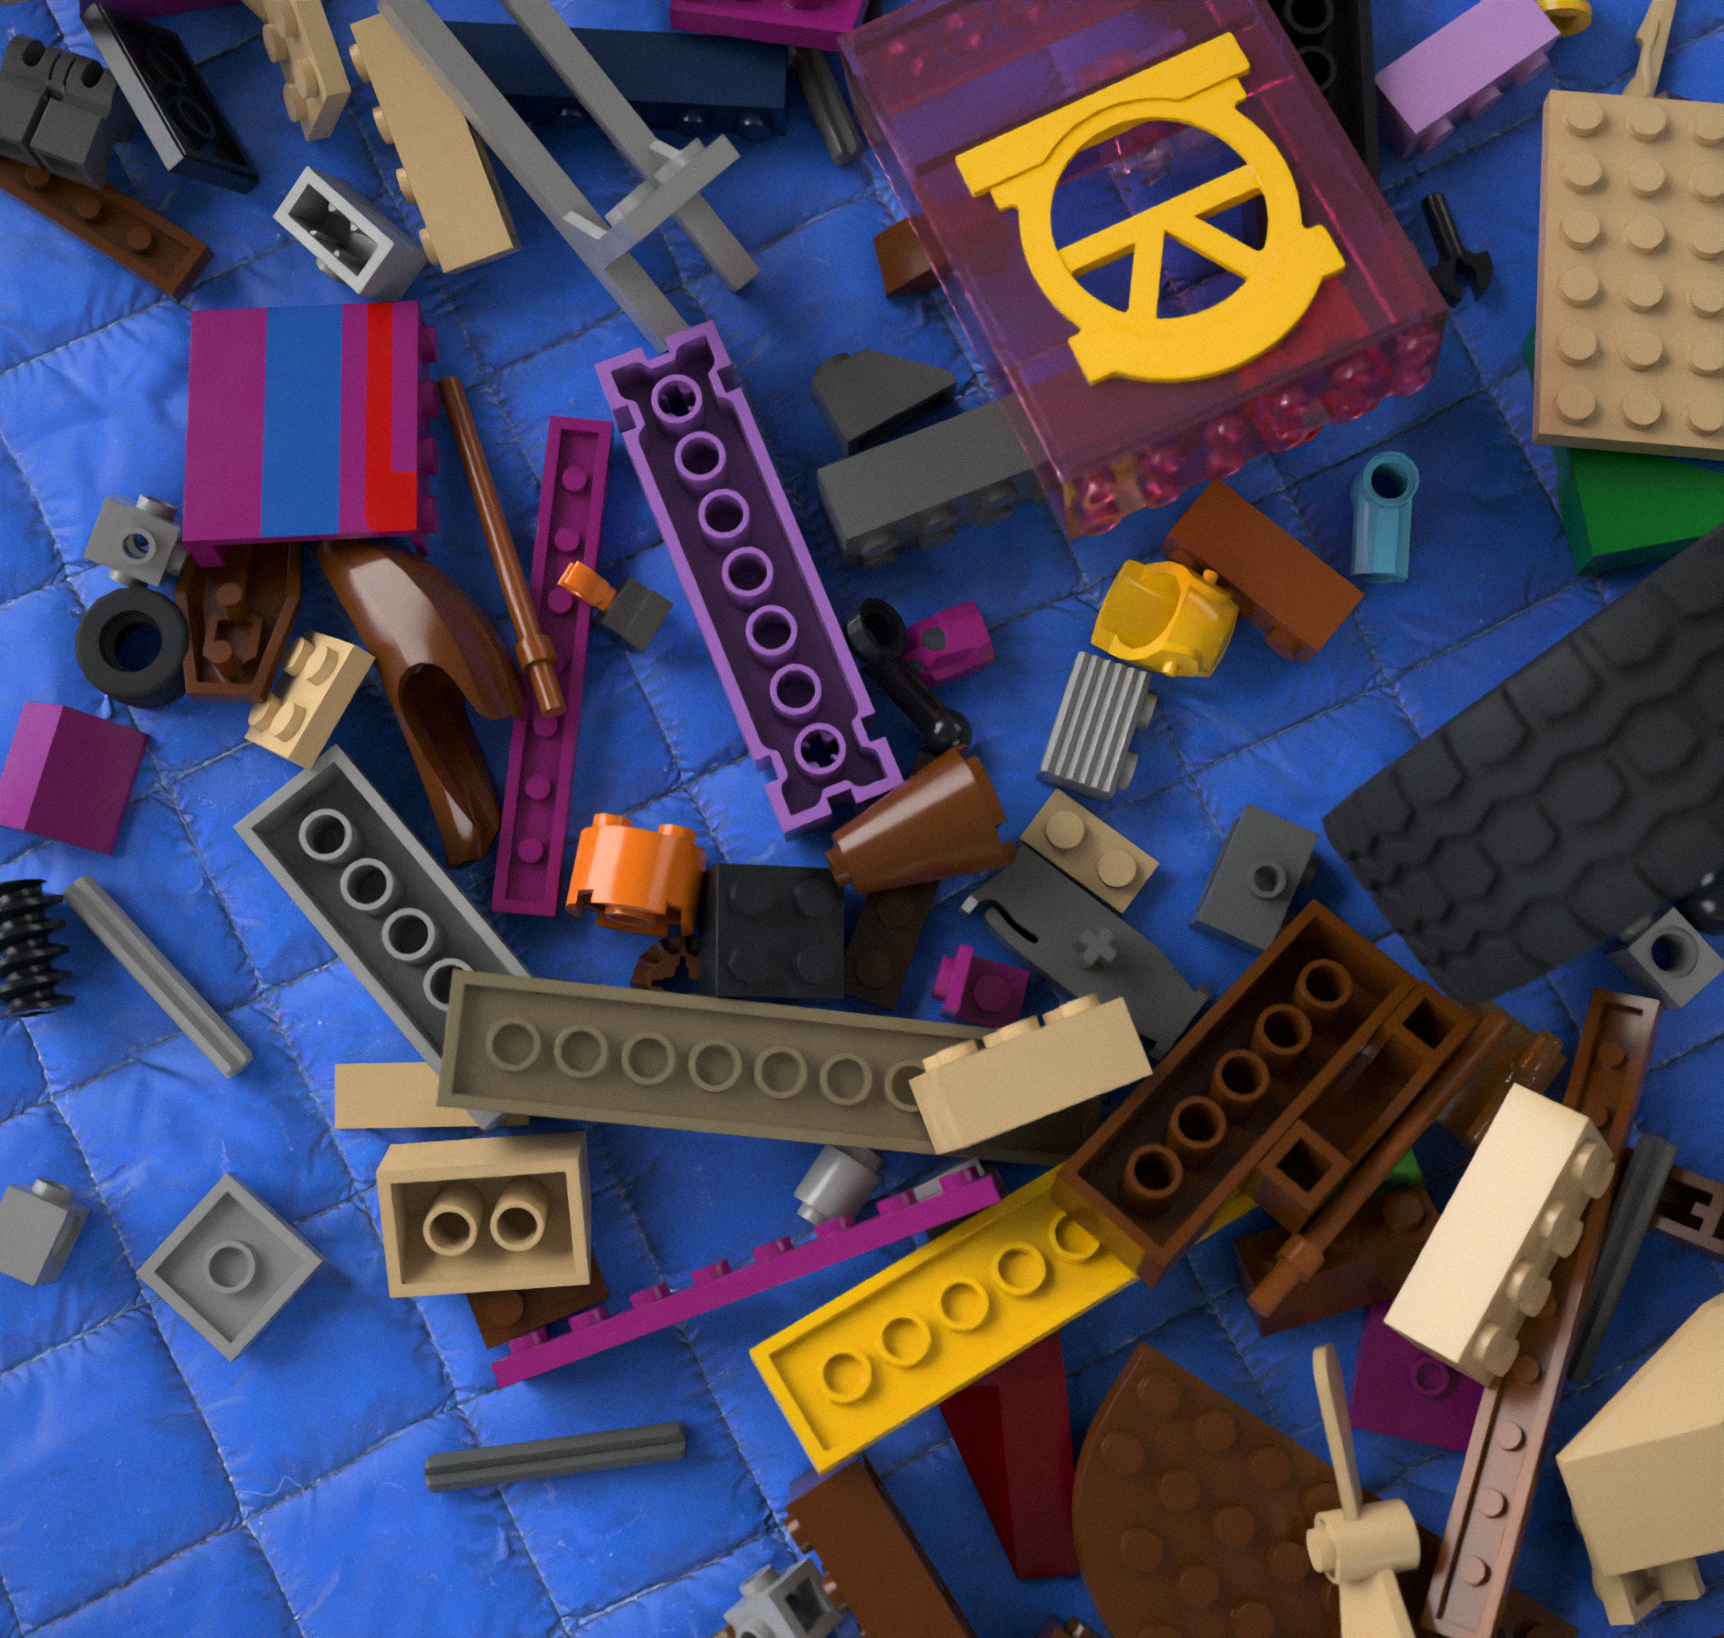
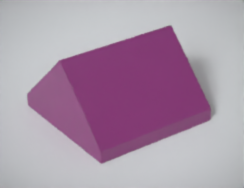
[0,702,150,856]

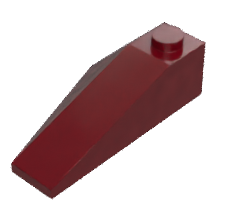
[938,1329,1081,1580]

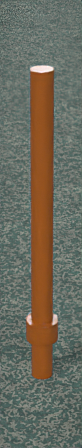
[437,376,567,718]
[1247,1011,1511,1318]

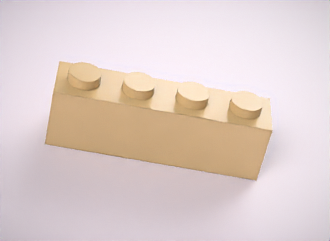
[349,3,523,275]

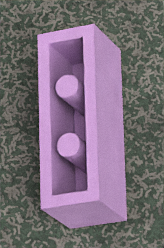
[1375,0,1561,161]

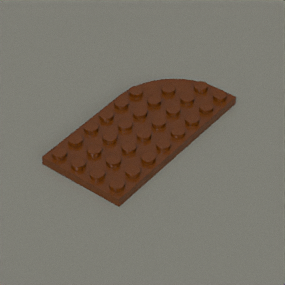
[1072,1340,1580,1638]

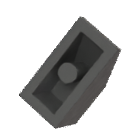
[810,348,957,458]

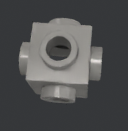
[83,493,190,588]
[723,1557,847,1638]

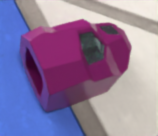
[900,600,995,687]

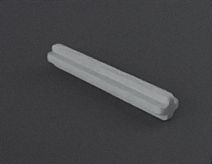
[63,875,253,1079]

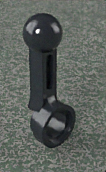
[843,598,972,757]

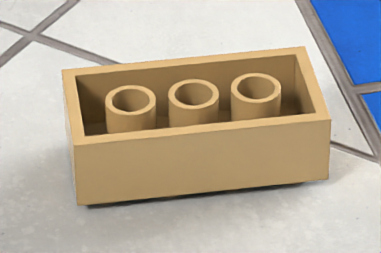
[1383,1083,1615,1388]

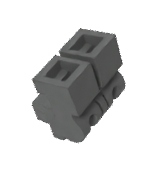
[0,34,137,191]

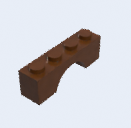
[1242,980,1477,1234]

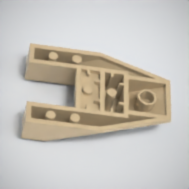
[1556,1292,1724,1578]

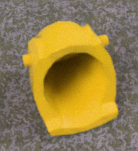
[1090,559,1239,678]

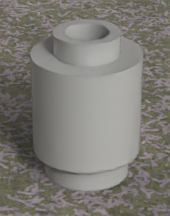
[793,1145,884,1225]

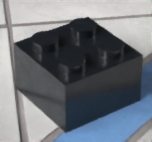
[697,863,844,1005]

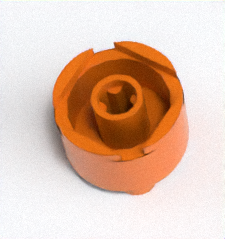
[565,813,708,937]

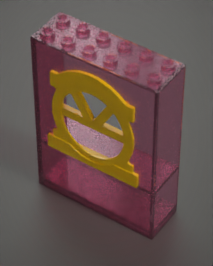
[836,0,1450,541]

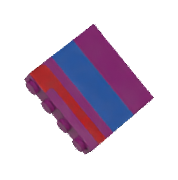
[182,300,440,568]

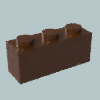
[1234,1182,1440,1338]

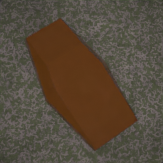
[174,541,304,703]

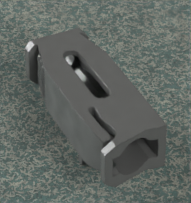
[958,843,1212,1063]

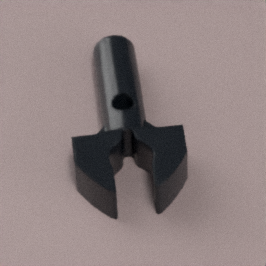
[1421,192,1494,308]

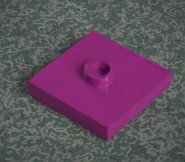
[1347,1298,1485,1453]

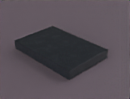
[80,2,261,195]

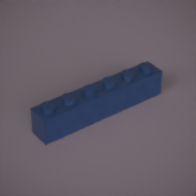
[443,21,790,141]

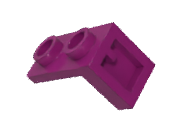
[931,944,1030,1029]

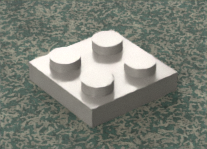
[136,1172,328,1362]

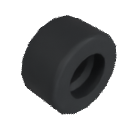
[75,587,189,709]

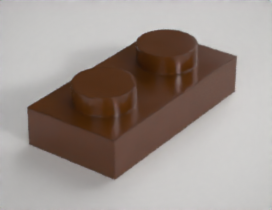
[465,1243,612,1350]

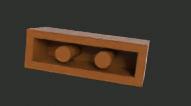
[1159,476,1365,665]

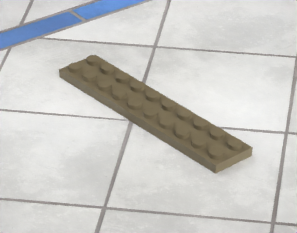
[436,969,1101,1167]

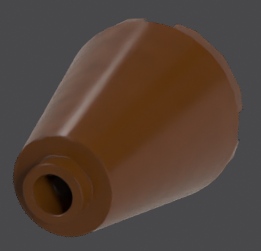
[824,743,1016,895]

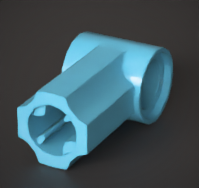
[1349,451,1420,584]

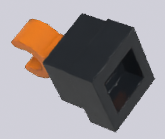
[557,561,674,653]

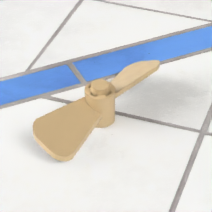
[1306,1343,1420,1638]

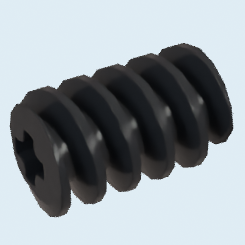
[0,879,76,1020]

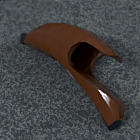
[306,538,526,870]

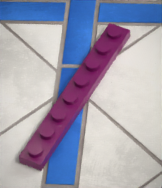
[491,416,615,919]
[491,1165,1005,1389]

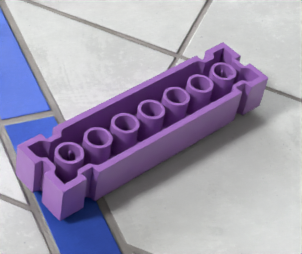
[594,319,904,843]

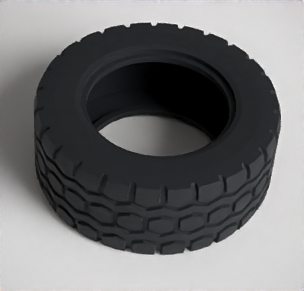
[1321,522,1724,1007]

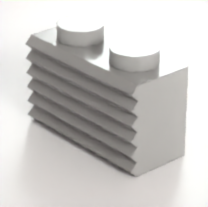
[1036,651,1157,802]

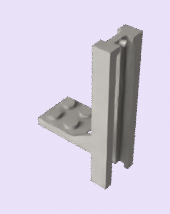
[376,0,761,354]

